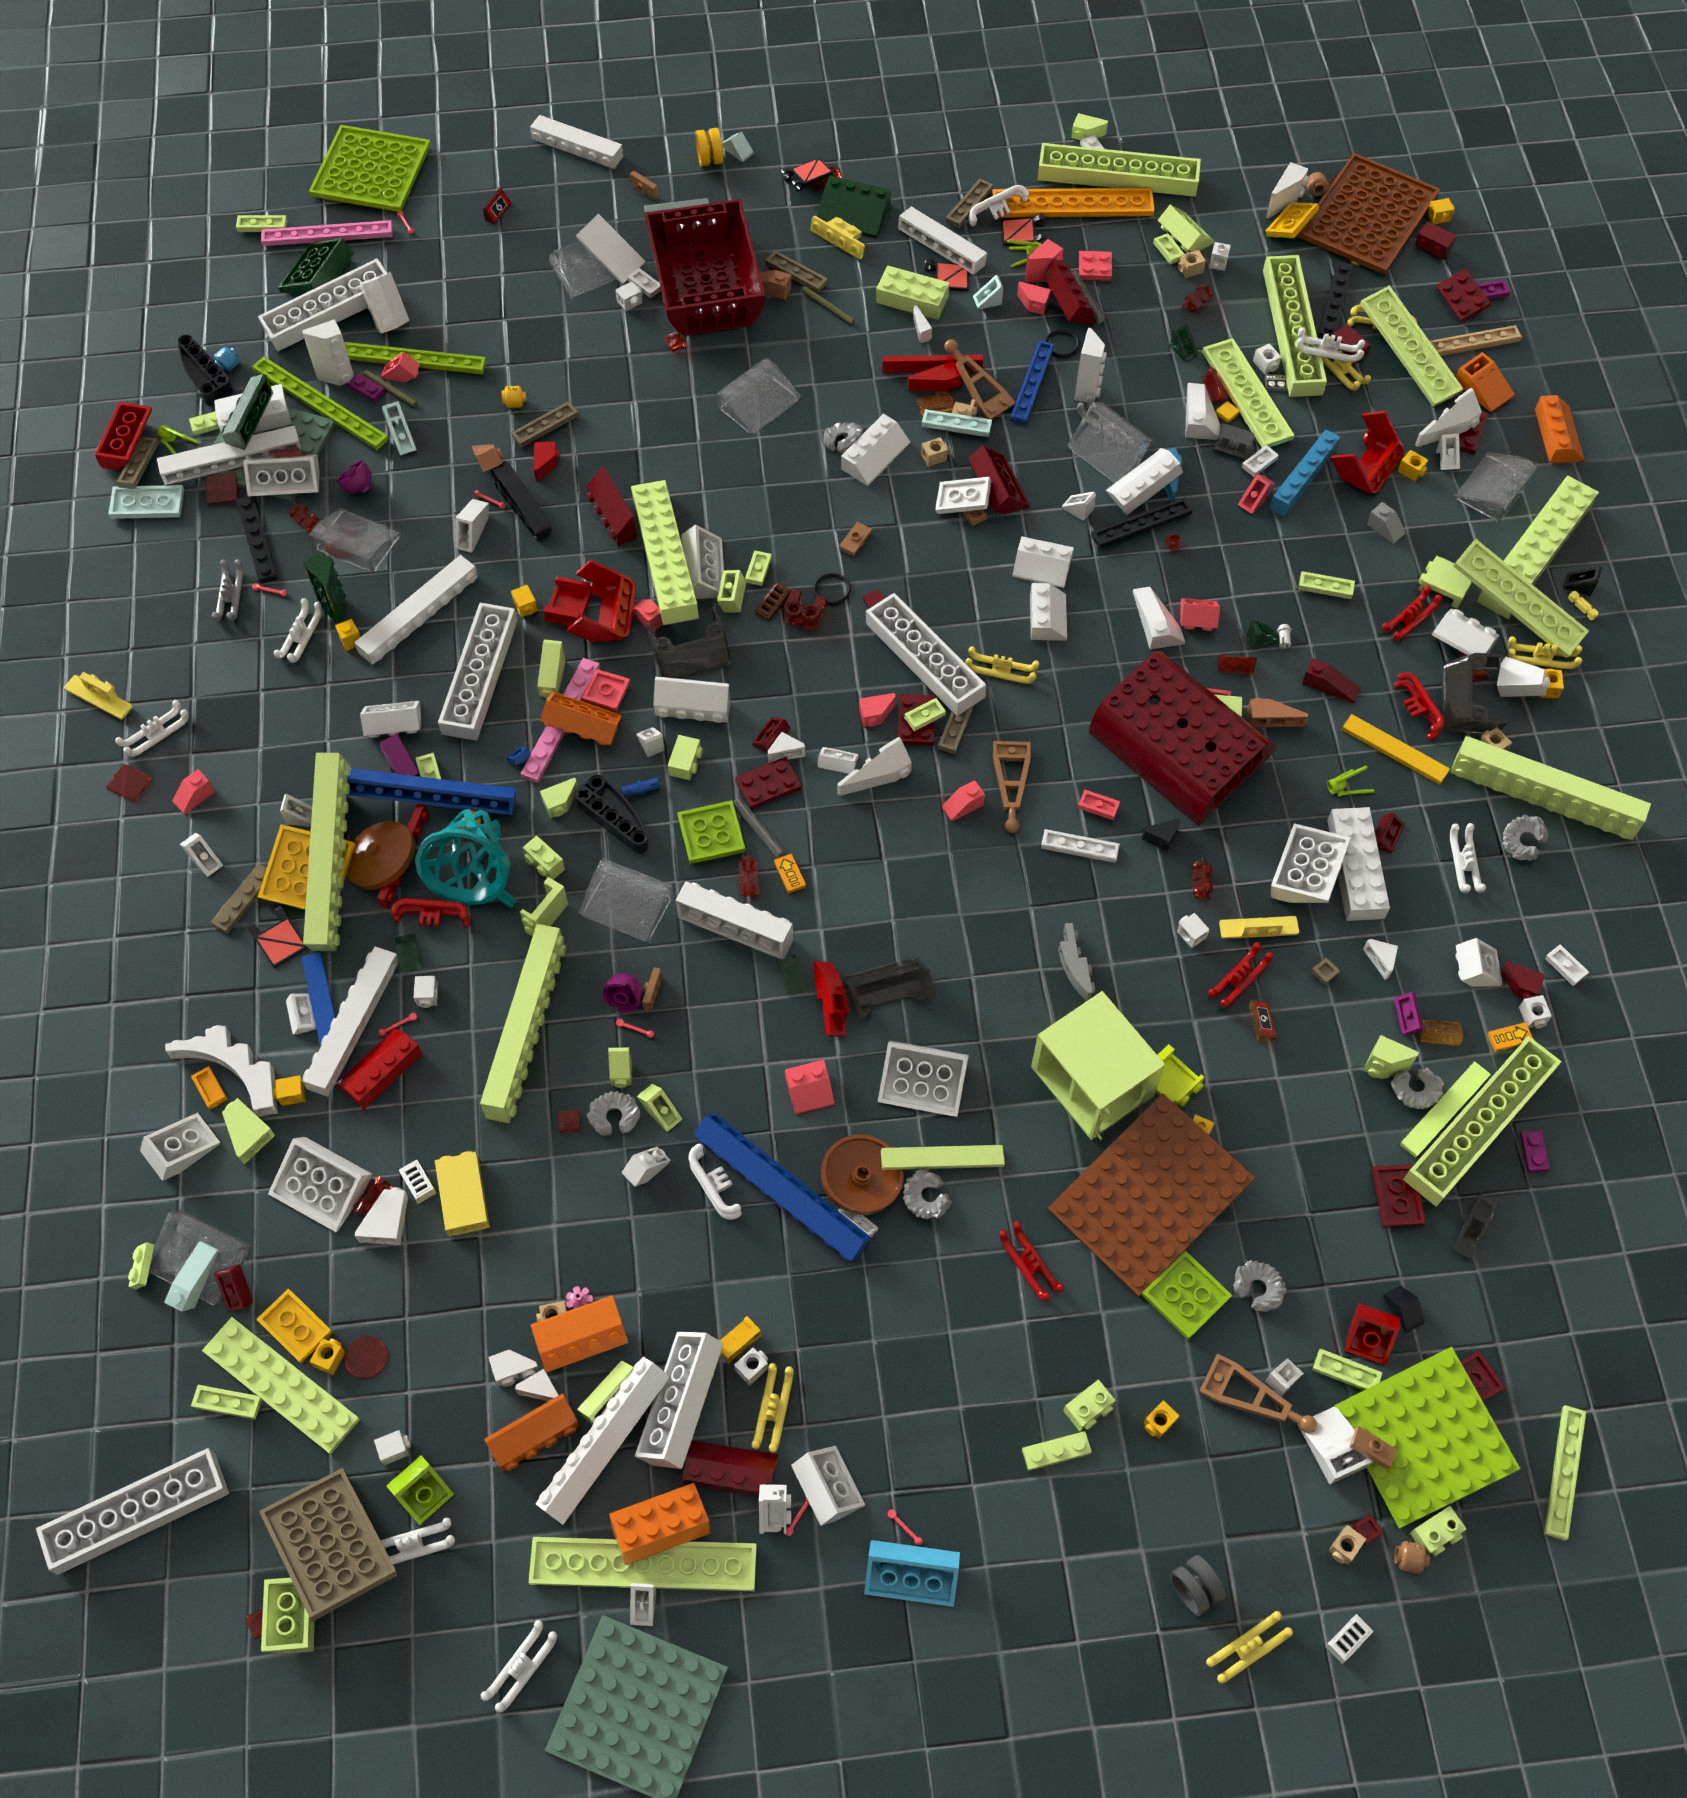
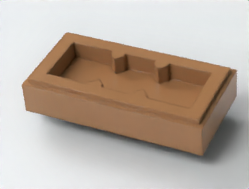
[630,171,658,201]
[839,522,872,557]
[642,967,662,1012]
[1349,1426,1397,1470]

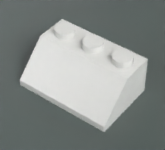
[359,272,409,334]
[1012,536,1074,588]
[1030,583,1067,641]
[1432,609,1499,662]
[360,700,421,738]
[791,1446,865,1526]

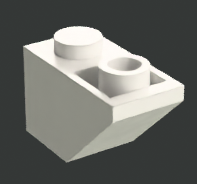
[622,1147,671,1187]
[488,1350,540,1387]

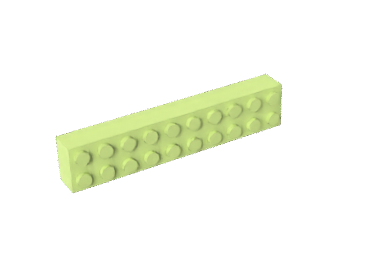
[1037,143,1201,197]
[1263,255,1327,397]
[1477,475,1599,619]
[631,480,699,625]
[1450,736,1651,840]
[303,753,351,951]
[480,924,566,1123]
[1403,1036,1562,1207]

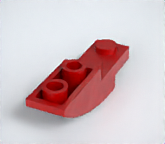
[813,961,849,1037]

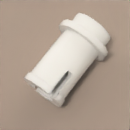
[1277,624,1292,649]

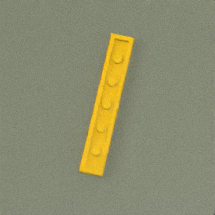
[1342,714,1450,785]

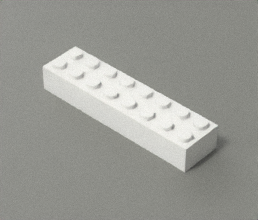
[258,259,387,352]
[866,593,986,716]
[438,603,517,741]
[36,1448,229,1575]

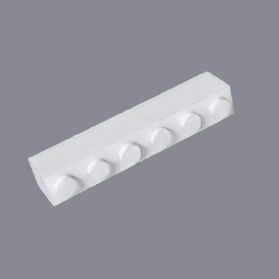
[530,115,623,169]
[898,207,987,275]

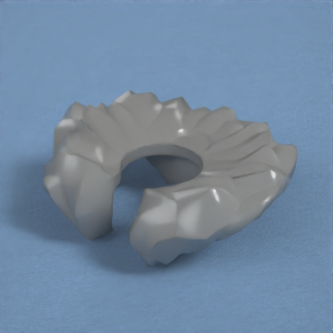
[823,422,863,454]
[1502,815,1549,861]
[1391,1068,1444,1109]
[587,1091,640,1136]
[903,1169,952,1219]
[1233,1260,1287,1312]

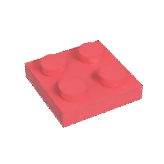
[1079,251,1112,281]
[582,669,630,712]

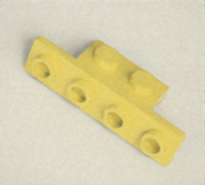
[810,216,865,259]
[64,672,133,720]
[1219,916,1299,939]

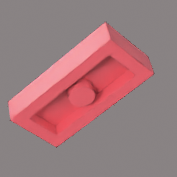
[1078,789,1120,820]

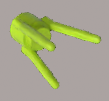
[1007,240,1041,268]
[158,425,199,454]
[1327,766,1375,797]

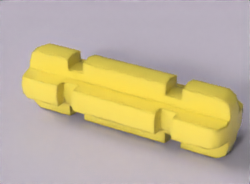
[1568,591,1599,620]

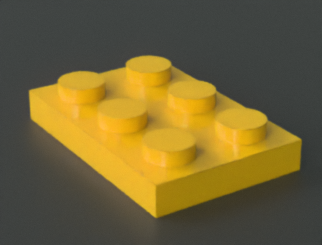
[1265,202,1319,239]
[256,1288,333,1363]

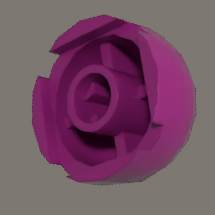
[337,460,372,494]
[602,973,643,1013]

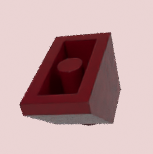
[1500,961,1545,1000]

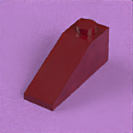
[1302,658,1360,703]

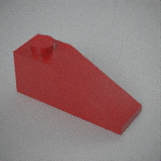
[907,361,962,392]

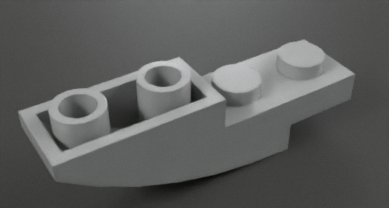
[1058,923,1095,1001]

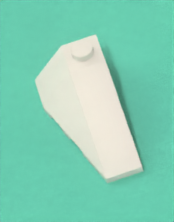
[1185,383,1220,440]
[1415,388,1482,447]
[1133,587,1185,649]
[837,737,912,796]

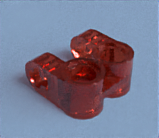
[785,588,827,630]

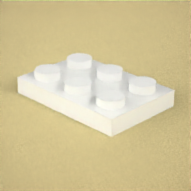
[935,477,991,514]

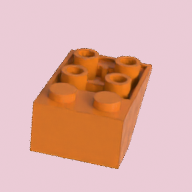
[1456,352,1515,412]

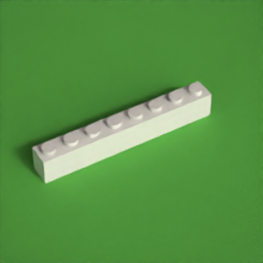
[157,425,302,485]
[354,555,478,665]
[303,947,399,1097]
[536,1357,670,1525]

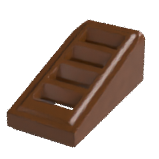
[755,582,791,621]

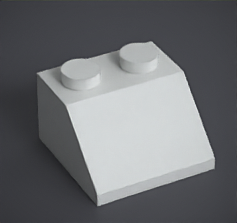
[1455,938,1503,987]

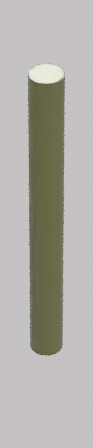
[802,286,855,325]
[363,370,418,408]

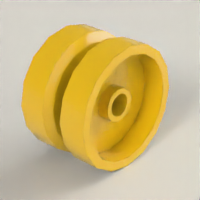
[695,128,723,167]

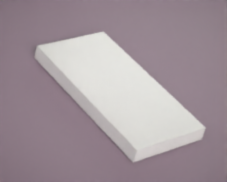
[576,214,646,285]

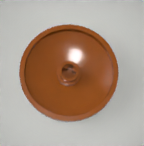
[346,821,415,890]
[821,1135,904,1215]

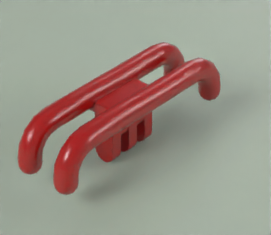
[1382,586,1442,642]
[1394,672,1444,740]
[390,898,470,927]
[1208,943,1273,1008]
[999,1221,1065,1302]

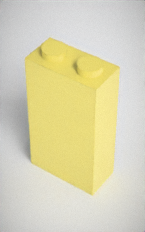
[435,1151,490,1237]

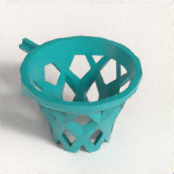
[415,809,517,908]

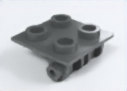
[1214,423,1255,460]

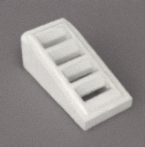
[913,305,932,343]
[399,1160,436,1204]
[1325,1614,1373,1664]

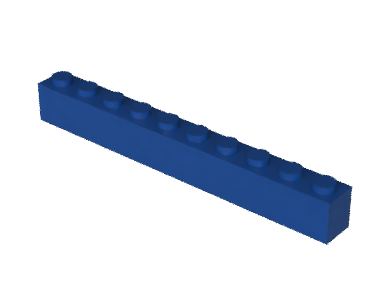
[346,768,517,815]
[693,1113,872,1261]

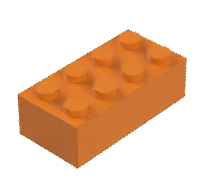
[609,1483,710,1565]

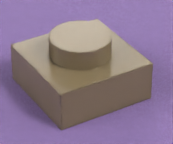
[1311,957,1340,985]

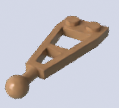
[944,339,1015,420]
[993,741,1031,833]
[1199,1353,1317,1433]

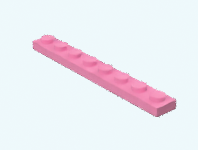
[261,220,393,246]
[521,658,600,783]

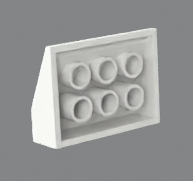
[214,384,292,433]
[1271,824,1351,903]
[878,1041,969,1117]
[268,1137,372,1232]

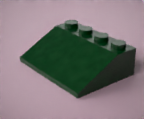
[817,176,891,238]
[278,238,354,296]

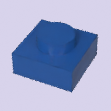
[506,747,531,765]

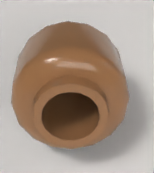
[1306,172,1329,197]
[1394,1541,1430,1574]

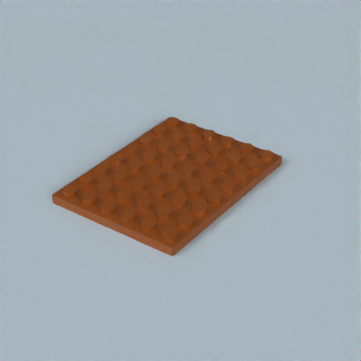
[1297,153,1440,275]
[1048,1093,1255,1297]

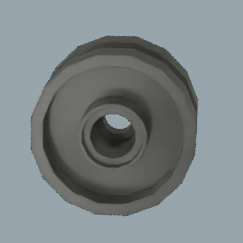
[1169,1555,1226,1617]

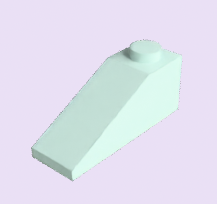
[382,401,417,456]
[164,1241,219,1312]

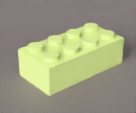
[876,266,950,320]

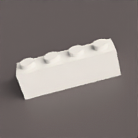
[302,319,354,386]
[1074,328,1107,402]
[841,414,910,486]
[1106,448,1183,515]
[243,455,320,496]
[682,525,724,599]
[653,677,731,723]

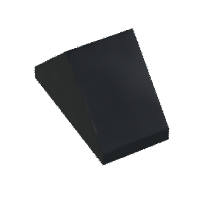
[1564,566,1602,596]
[1141,818,1181,851]
[1383,1286,1425,1333]

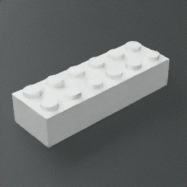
[1327,807,1390,921]
[676,882,793,960]
[635,1332,723,1469]

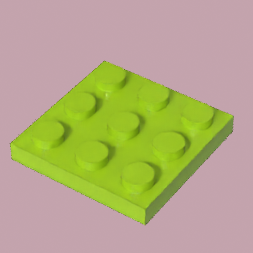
[677,800,746,864]
[1141,1251,1232,1340]

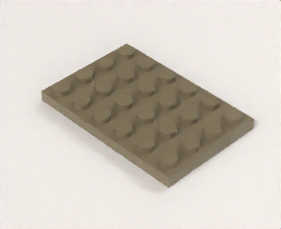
[259,1468,397,1622]

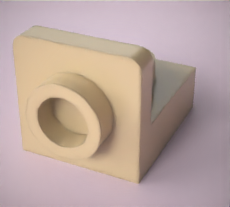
[952,399,978,417]

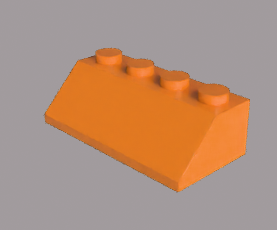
[1535,395,1584,463]
[540,691,622,745]
[531,1295,628,1373]
[484,1393,580,1472]

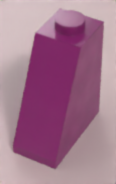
[380,734,419,776]

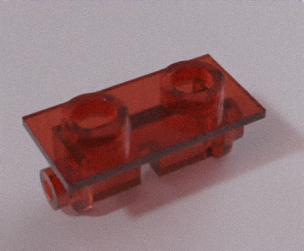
[1182,282,1214,312]
[1201,367,1228,402]
[289,501,324,533]
[1218,654,1257,674]
[739,856,759,896]
[1192,857,1213,900]
[353,1176,392,1218]

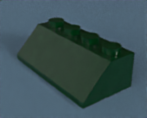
[222,374,274,450]
[303,551,347,625]

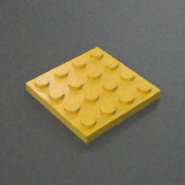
[258,824,356,910]

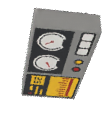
[1265,374,1288,391]

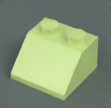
[1363,1035,1419,1079]

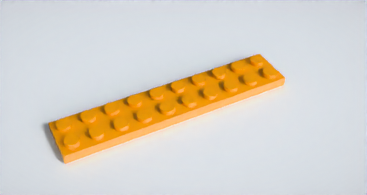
[992,188,1154,218]

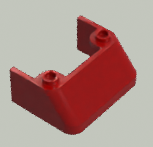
[1331,411,1404,494]
[567,559,636,642]

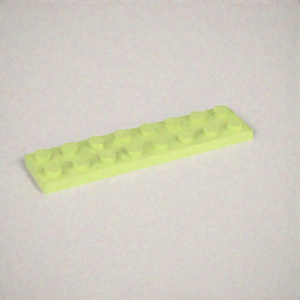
[1360,285,1464,407]
[1202,338,1295,448]
[1453,539,1589,658]
[202,1317,360,1455]

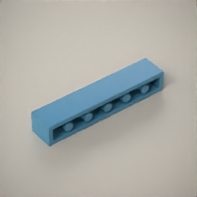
[1270,429,1341,517]

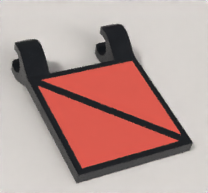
[781,158,833,192]
[1001,214,1047,246]
[924,258,969,291]
[247,906,308,968]

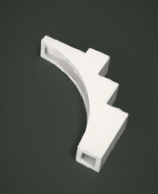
[165,1025,278,1117]

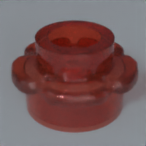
[1165,533,1182,550]

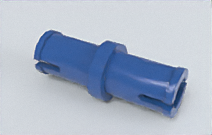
[620,777,660,798]

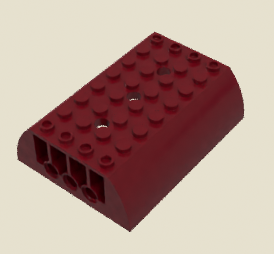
[644,199,765,336]
[1089,651,1276,827]

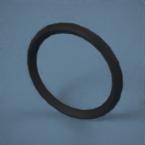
[1045,329,1080,357]
[813,573,851,604]

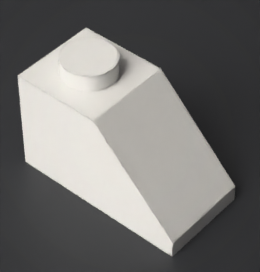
[180,833,223,877]

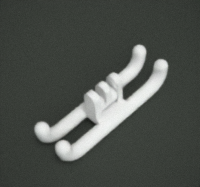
[968,185,1029,227]
[1297,328,1365,362]
[274,598,322,663]
[115,700,189,757]
[1450,823,1486,894]
[688,1144,742,1220]
[380,1518,455,1564]
[481,1620,557,1713]

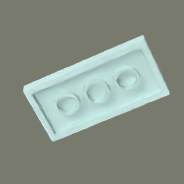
[108,485,185,519]

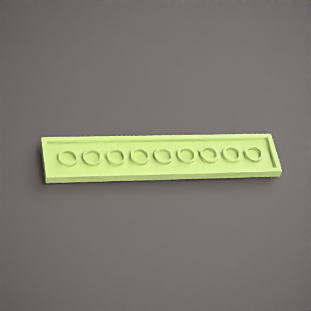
[528,1537,757,1592]

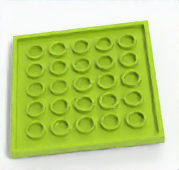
[309,125,431,212]
[1334,1347,1521,1529]

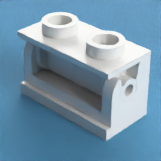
[759,1485,791,1534]

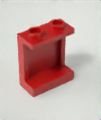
[543,577,592,626]

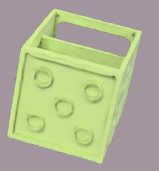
[1031,991,1165,1140]

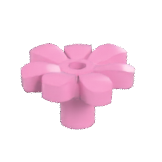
[566,1286,593,1309]

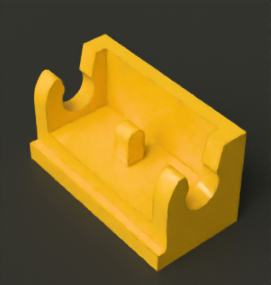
[720,1316,761,1364]

